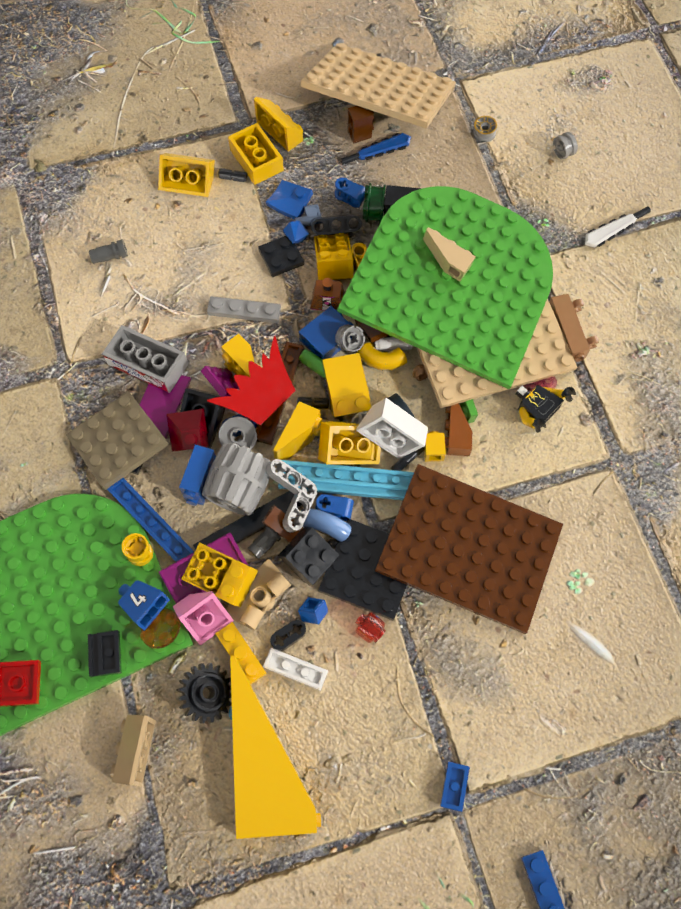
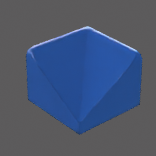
[283,221,309,244]
[298,597,328,625]

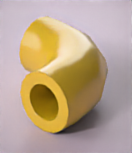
[356,342,407,370]

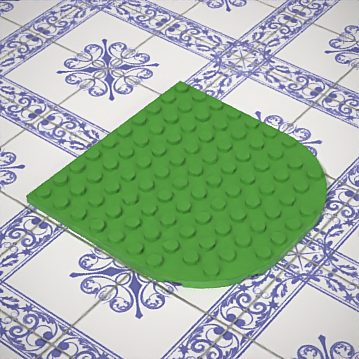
[337,186,553,389]
[0,494,194,736]

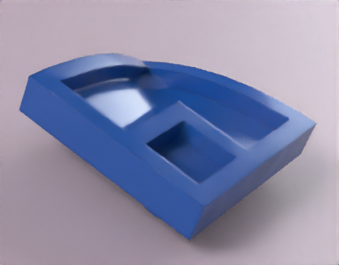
[266,180,313,220]

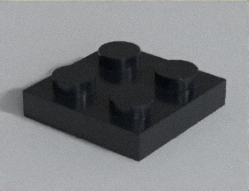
[258,236,304,277]

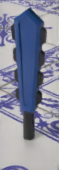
[340,133,411,165]

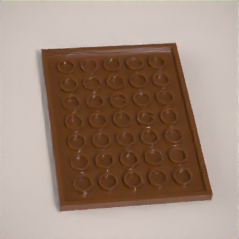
[375,464,563,634]

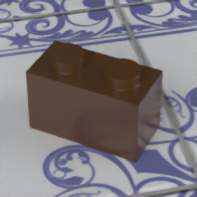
[347,105,374,144]

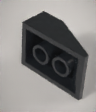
[180,388,225,449]

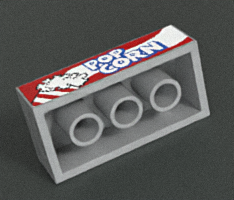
[102,325,189,393]

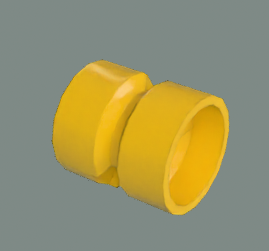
[122,533,153,566]

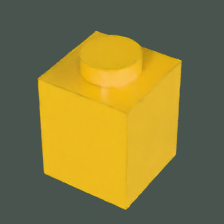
[424,431,446,462]

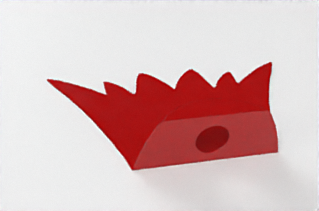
[207,336,296,425]

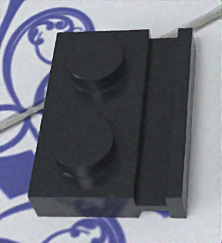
[87,630,122,678]

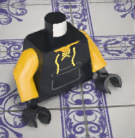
[516,385,576,433]

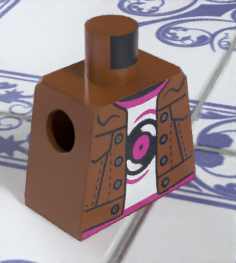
[310,278,345,311]

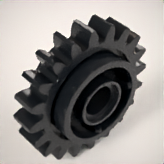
[176,663,232,724]

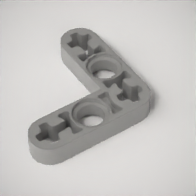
[266,459,317,533]

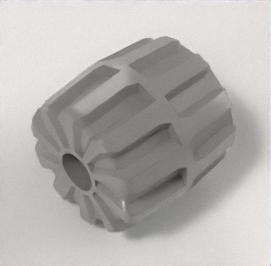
[202,443,271,515]

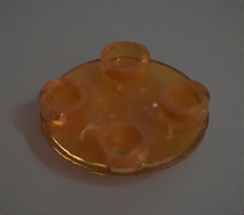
[140,609,180,649]

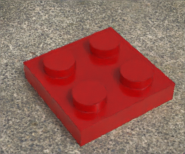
[0,660,41,707]

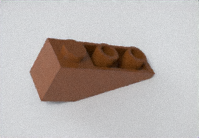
[445,403,473,456]

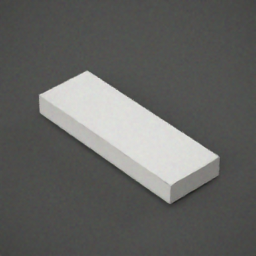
[263,648,328,691]

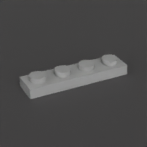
[207,296,281,323]

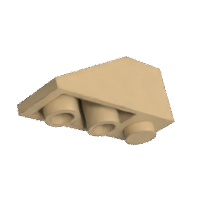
[423,227,476,282]

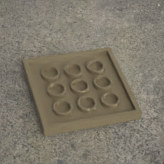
[66,391,169,490]

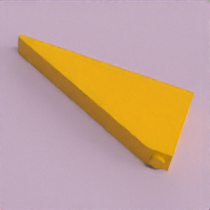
[230,656,321,839]

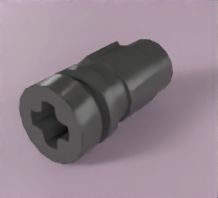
[89,239,128,264]
[248,526,281,559]

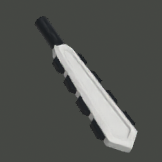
[585,206,651,248]

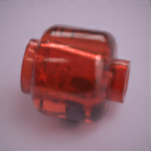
[355,612,386,643]

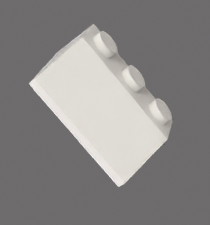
[356,398,428,459]

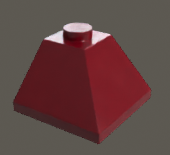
[166,409,209,452]

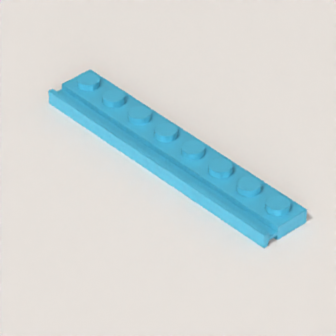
[278,460,414,500]

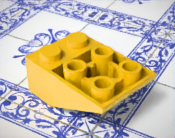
[314,233,354,280]
[221,333,255,377]
[181,542,258,607]

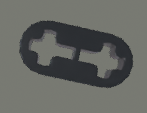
[270,620,306,651]

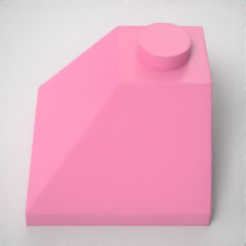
[173,591,234,645]

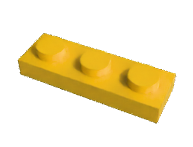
[215,622,267,685]

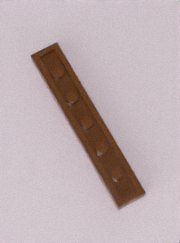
[256,341,304,445]

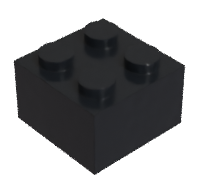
[278,526,339,585]

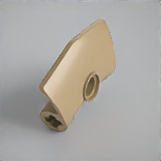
[226,559,291,630]

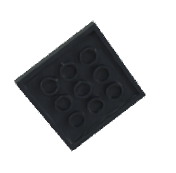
[318,519,407,621]

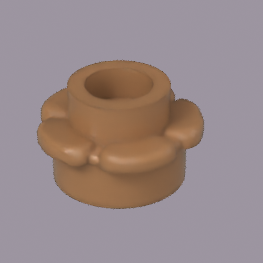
[413,364,428,381]

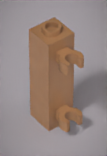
[549,294,599,362]

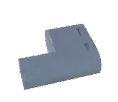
[295,204,322,227]

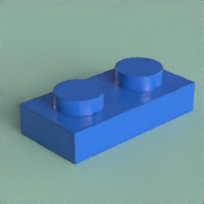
[440,762,470,812]

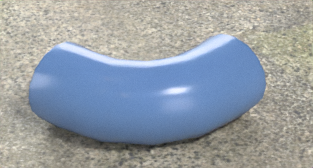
[301,508,351,542]

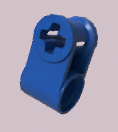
[334,177,365,208]
[315,494,354,521]

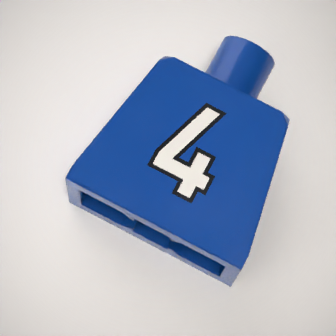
[118,580,170,631]

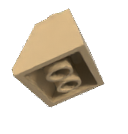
[110,715,156,787]

